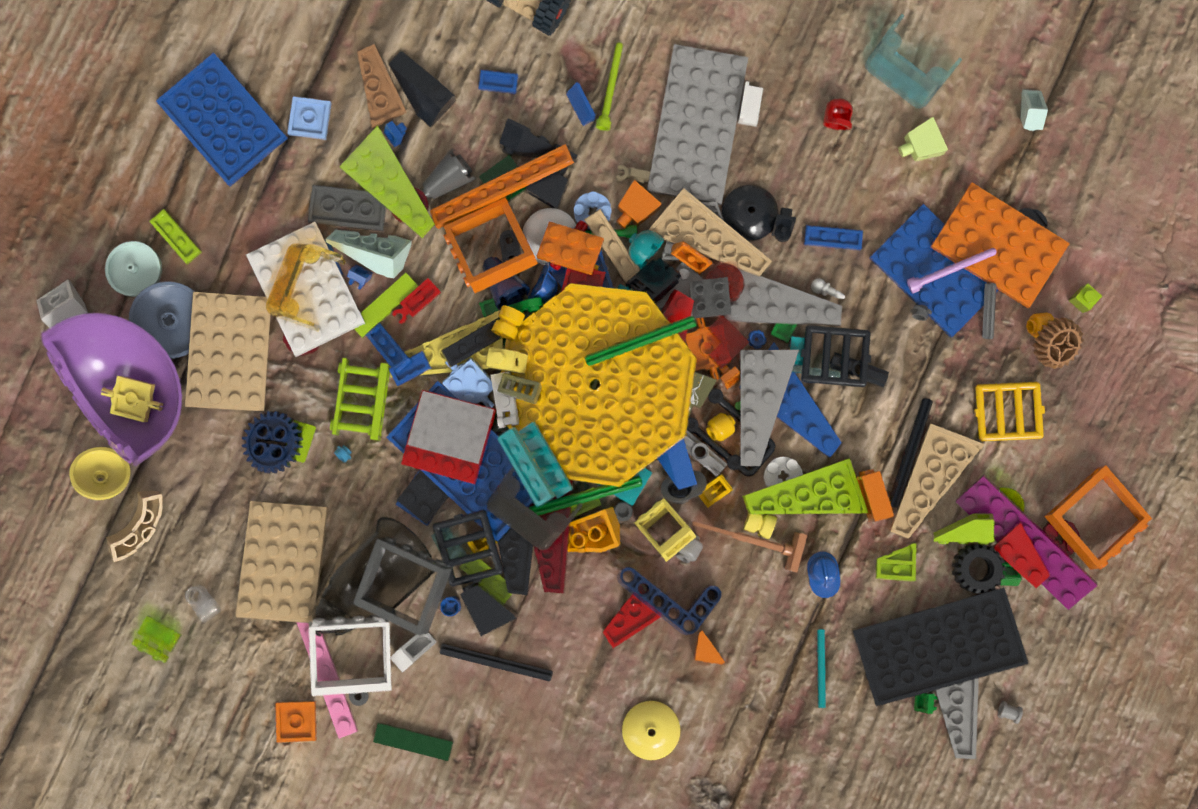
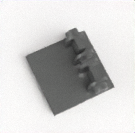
[689,277,731,318]

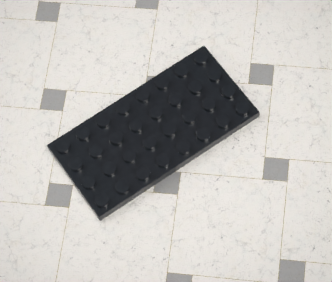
[852,587,1029,707]

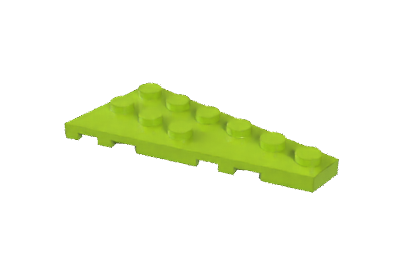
[743,459,868,514]

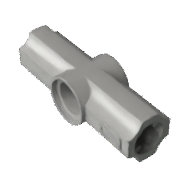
[684,431,727,477]

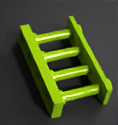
[330,358,390,441]

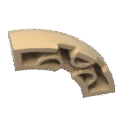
[106,490,163,562]

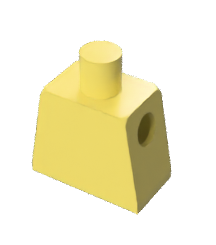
[486,347,528,374]

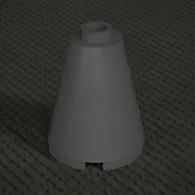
[422,148,476,199]

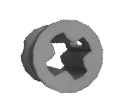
[997,701,1023,724]

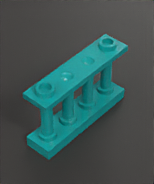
[497,421,574,507]

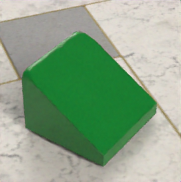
[1000,562,1022,586]

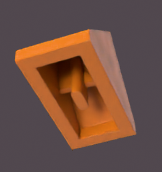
[694,629,725,665]

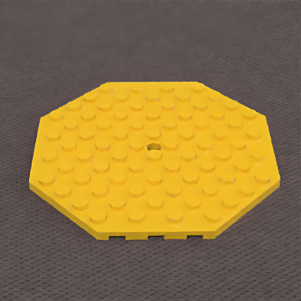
[501,284,697,487]

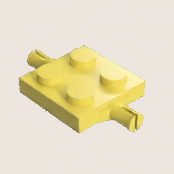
[101,376,163,422]

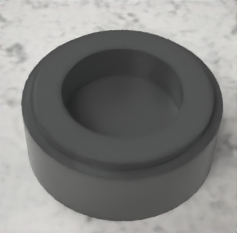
[614,502,633,521]

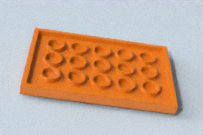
[931,183,1070,308]

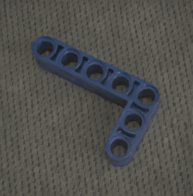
[617,567,722,635]

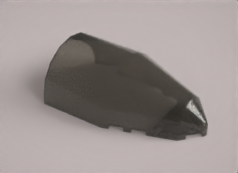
[312,517,435,636]

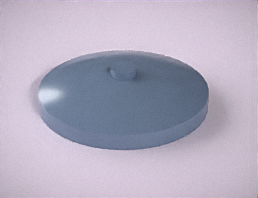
[129,282,195,359]

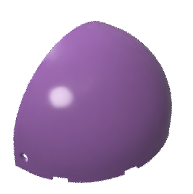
[41,313,182,466]

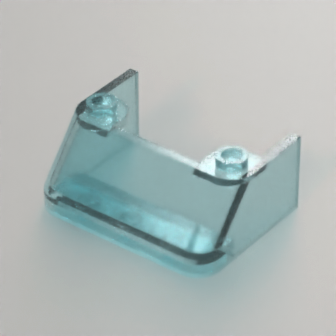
[865,14,962,108]

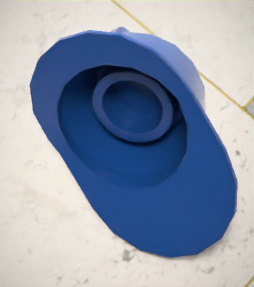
[528,262,558,303]
[807,552,840,598]

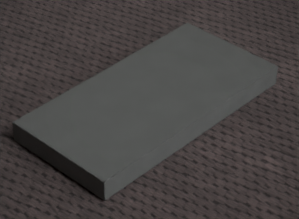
[308,185,387,232]

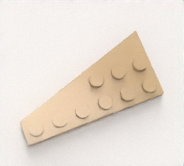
[889,424,985,538]

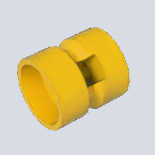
[491,305,525,341]

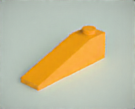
[568,507,620,552]

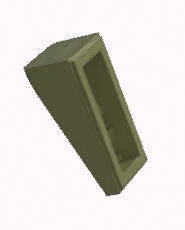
[497,373,542,404]

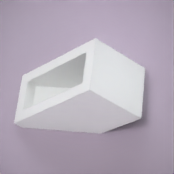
[390,633,437,673]

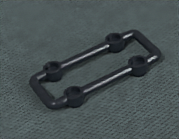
[687,388,776,477]

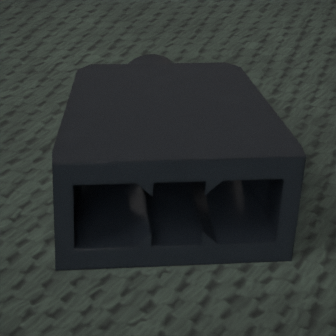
[526,167,569,209]

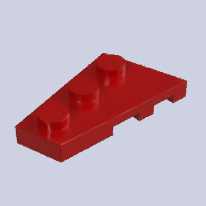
[993,521,1050,588]
[603,584,661,648]

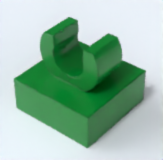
[914,693,938,714]

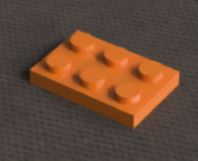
[537,221,604,275]

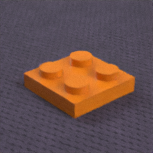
[276,701,317,742]

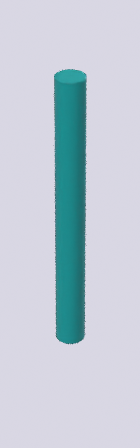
[817,629,826,708]

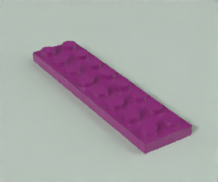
[956,475,1098,610]

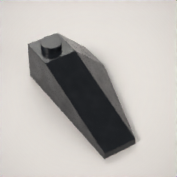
[389,51,456,128]
[499,118,578,163]

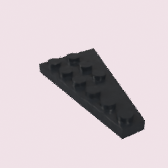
[497,512,533,595]

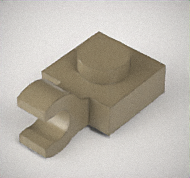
[616,165,650,184]

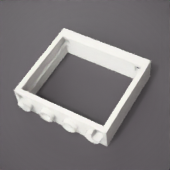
[309,615,391,696]

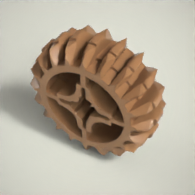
[1032,317,1084,369]

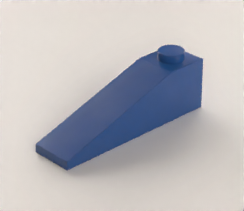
[657,438,697,490]

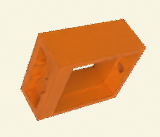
[856,469,894,522]

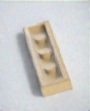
[584,209,640,283]

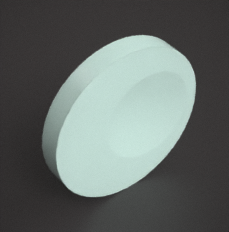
[105,241,162,297]

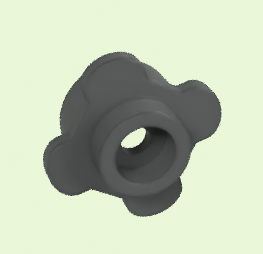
[910,305,932,321]

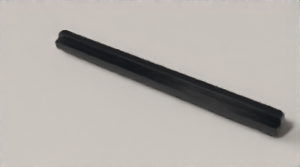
[889,398,933,508]
[440,643,553,681]

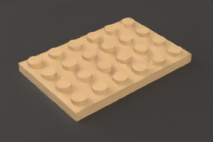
[185,292,271,412]
[236,501,328,623]

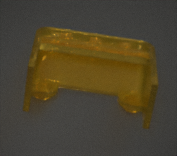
[266,243,346,332]

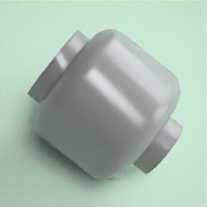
[676,534,703,563]

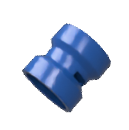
[440,596,461,617]

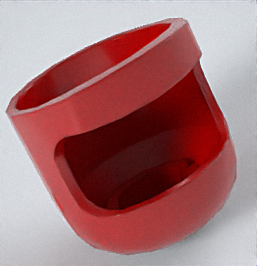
[823,98,853,130]

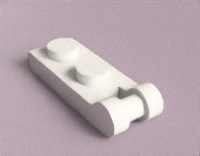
[491,371,519,428]

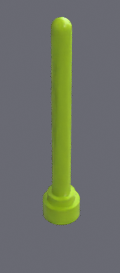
[595,42,623,131]

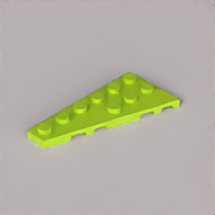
[340,125,435,238]

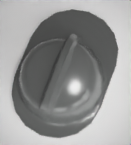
[661,470,707,505]

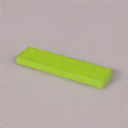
[355,273,418,338]

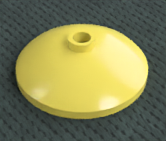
[69,447,130,500]
[622,701,680,760]

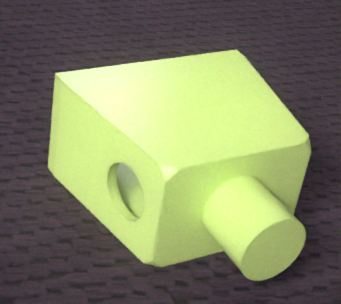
[898,117,948,161]

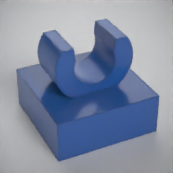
[383,121,407,147]
[347,264,373,290]

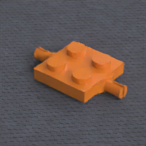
[685,318,731,380]

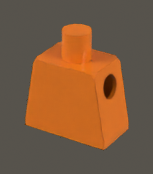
[616,180,662,229]

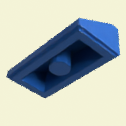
[567,82,595,126]

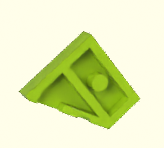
[875,543,916,582]

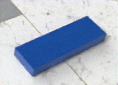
[804,225,863,250]
[366,323,411,373]

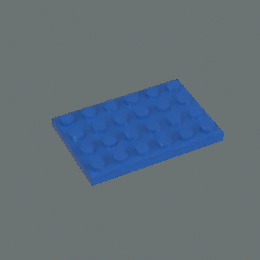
[156,53,288,187]
[870,204,999,338]

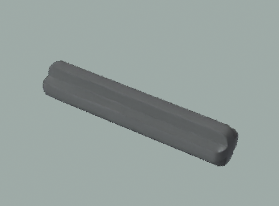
[982,283,997,339]

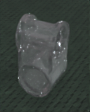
[185,585,221,623]

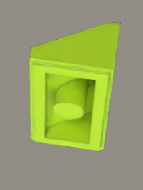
[285,420,316,463]

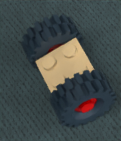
[486,0,571,36]

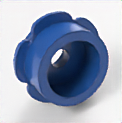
[747,330,766,349]

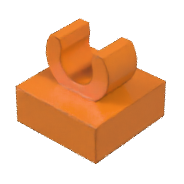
[719,364,741,390]

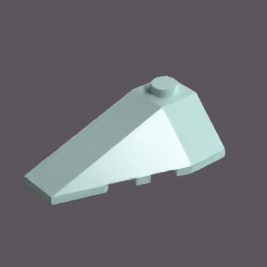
[326,230,412,279]

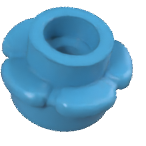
[334,445,352,463]

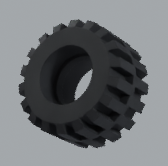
[952,544,1006,594]

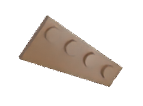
[357,44,407,128]

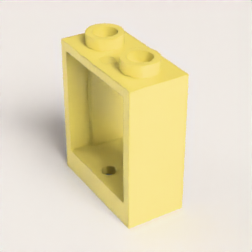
[635,498,696,562]

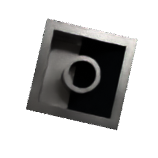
[460,583,518,637]

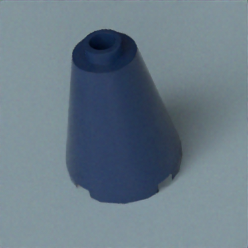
[482,257,530,310]

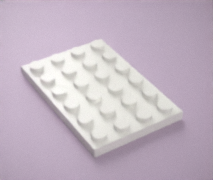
[246,222,365,357]

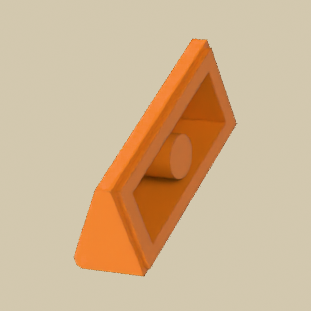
[671,241,712,274]

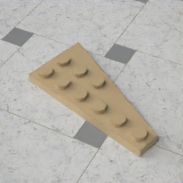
[649,188,772,277]

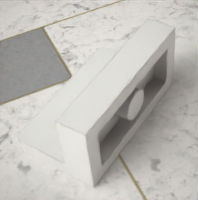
[738,81,763,126]

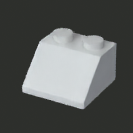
[36,280,88,328]

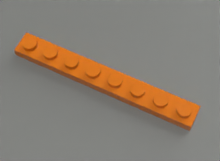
[430,144,574,229]

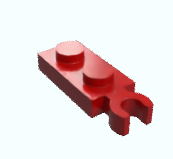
[392,278,441,324]

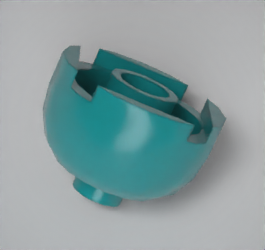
[628,230,665,268]

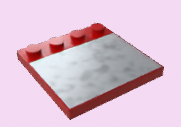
[401,390,496,484]

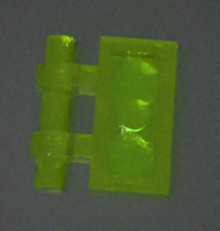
[132,616,182,663]

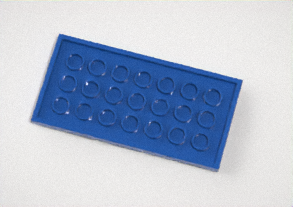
[386,381,549,541]

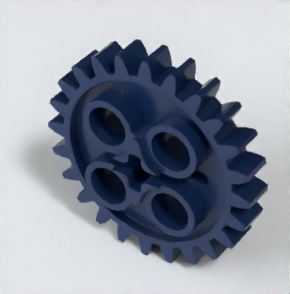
[242,411,303,474]

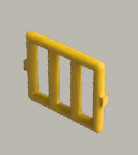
[974,382,1045,441]

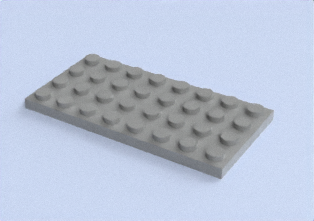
[647,44,748,205]

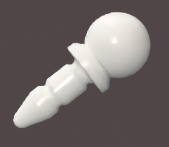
[811,278,845,299]

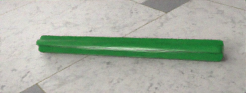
[585,316,696,366]
[529,476,643,517]

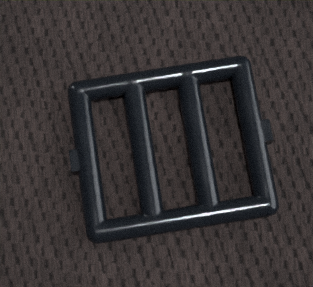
[801,325,871,387]
[432,510,503,587]

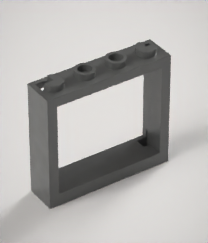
[353,536,452,636]

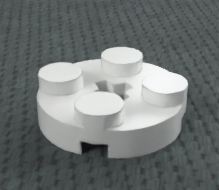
[764,457,803,487]

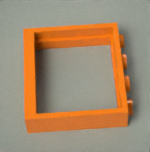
[443,197,538,293]
[1044,465,1152,570]

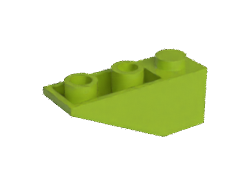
[934,514,994,545]

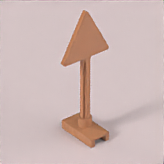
[692,521,807,573]

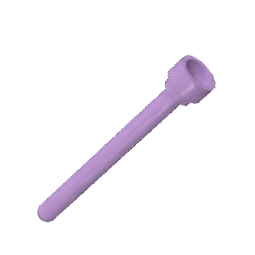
[906,248,997,294]

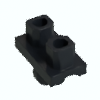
[771,208,796,242]

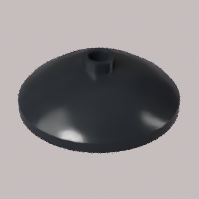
[721,185,778,241]

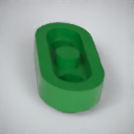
[509,298,543,315]

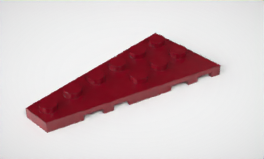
[525,476,574,594]

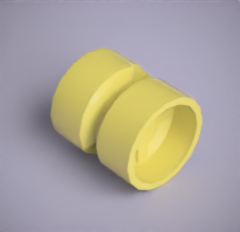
[743,514,777,540]

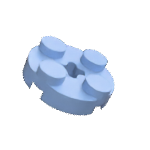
[574,191,611,230]

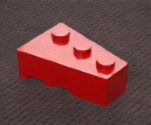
[661,289,694,342]

